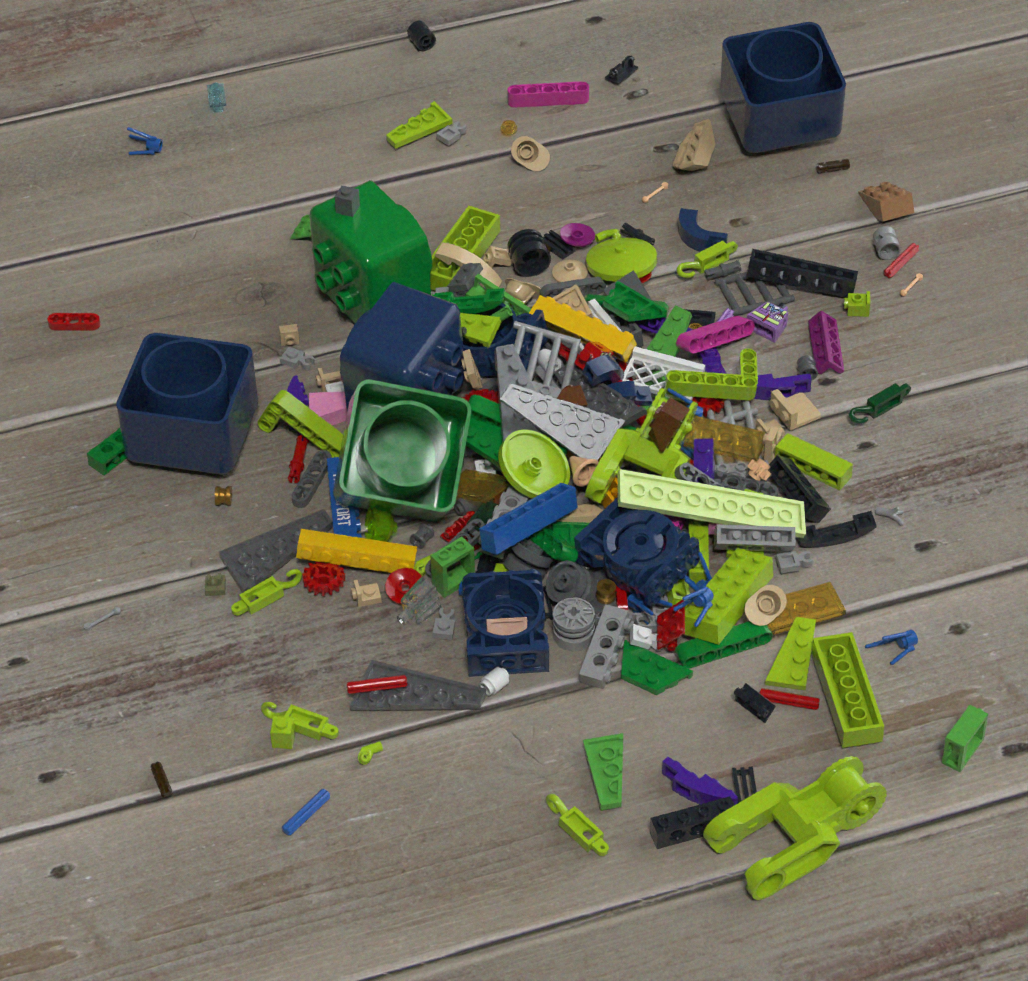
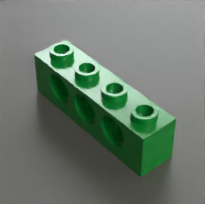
[87,428,127,476]

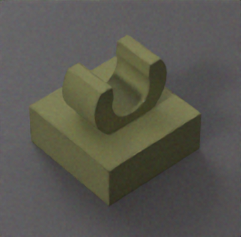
[205,573,226,596]

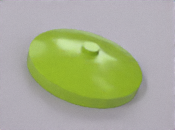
[586,238,657,282]
[498,430,570,498]

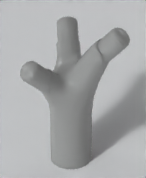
[876,507,904,526]

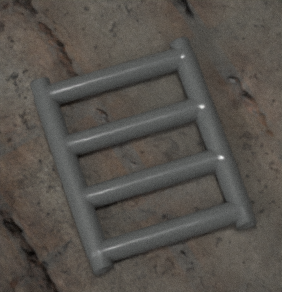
[715,272,795,316]

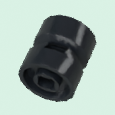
[407,21,436,51]

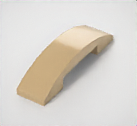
[434,242,502,288]

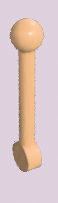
[642,182,668,203]
[900,273,923,296]

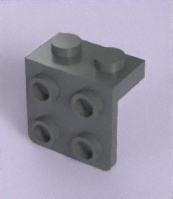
[448,263,483,297]

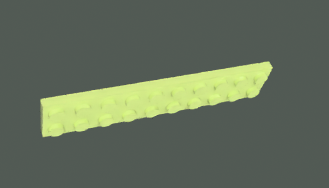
[617,469,806,538]

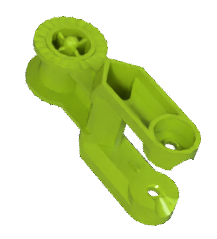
[585,388,698,504]
[703,756,887,900]

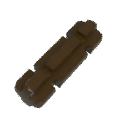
[816,159,850,173]
[150,761,172,798]

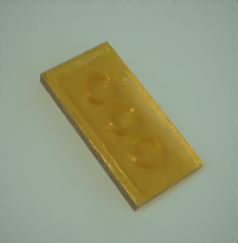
[684,416,768,462]
[457,469,511,503]
[767,582,846,635]

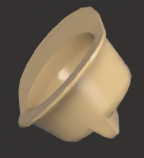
[511,136,550,171]
[505,278,541,303]
[744,585,787,626]

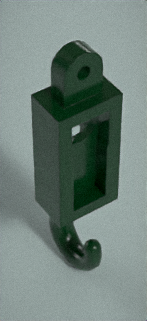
[848,383,911,424]

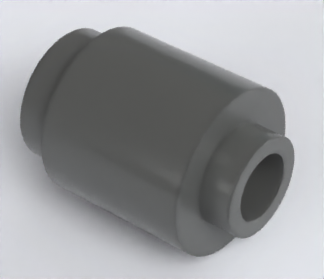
[454,491,484,516]

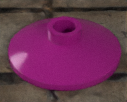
[560,223,595,246]

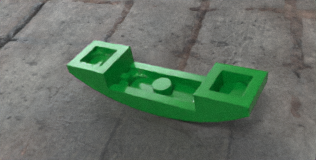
[434,288,505,314]

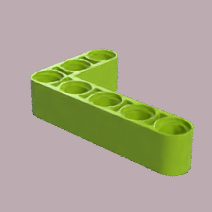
[664,349,758,400]
[257,390,343,458]

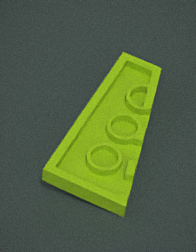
[386,101,453,149]
[460,313,501,348]
[765,617,816,690]

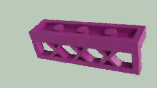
[808,311,844,374]

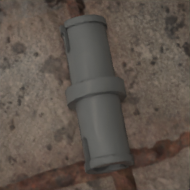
[704,260,741,281]

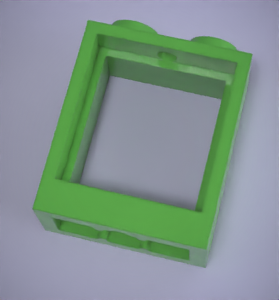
[430,537,475,598]
[942,705,988,772]

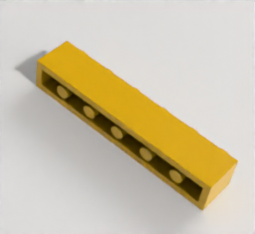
[529,295,637,363]
[296,529,417,573]

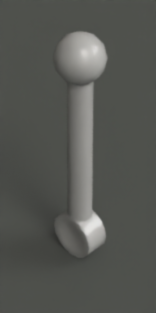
[84,607,121,631]

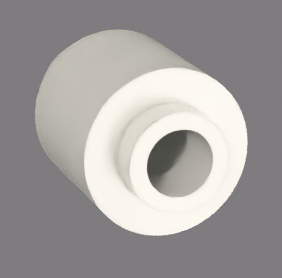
[537,349,561,374]
[479,667,509,696]

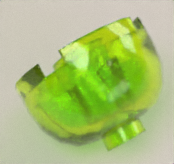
[364,507,397,542]

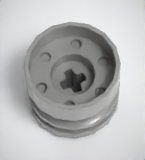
[553,597,595,652]

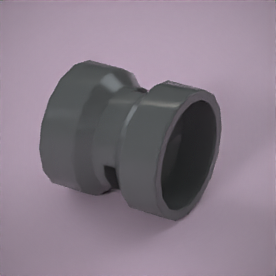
[797,355,818,380]

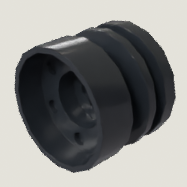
[507,229,551,277]

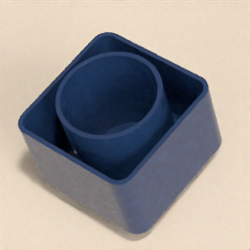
[720,22,846,153]
[340,282,465,412]
[116,333,258,474]

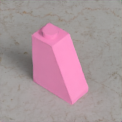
[309,392,347,426]

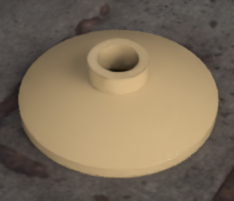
[552,260,588,282]

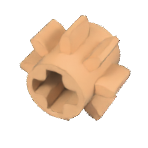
[747,458,771,481]

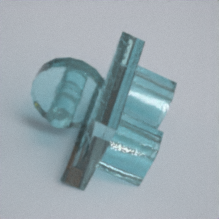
[207,82,226,113]

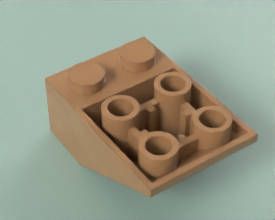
[858,182,915,221]

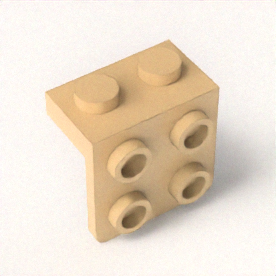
[770,389,821,431]

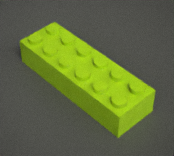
[430,205,500,291]
[685,548,773,645]
[811,632,884,748]

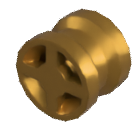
[215,486,232,505]
[596,579,616,604]

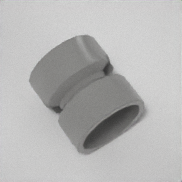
[873,226,901,260]

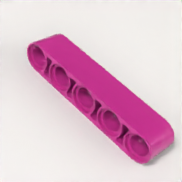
[507,82,589,108]
[676,316,755,354]

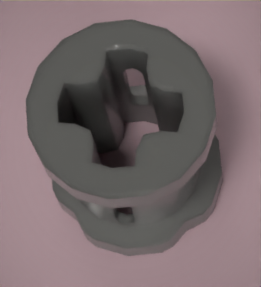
[409,523,434,549]

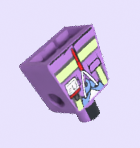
[747,302,788,343]

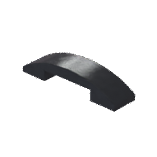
[798,511,877,547]

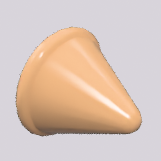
[569,456,599,487]

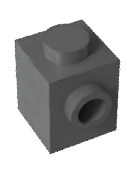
[335,186,360,217]

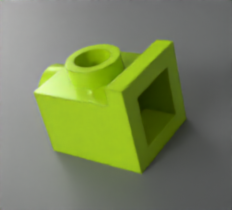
[844,291,870,317]

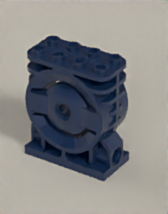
[462,303,548,376]
[574,497,700,606]
[462,569,549,677]

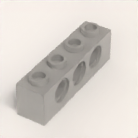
[479,485,531,559]
[714,524,796,552]
[579,604,632,689]

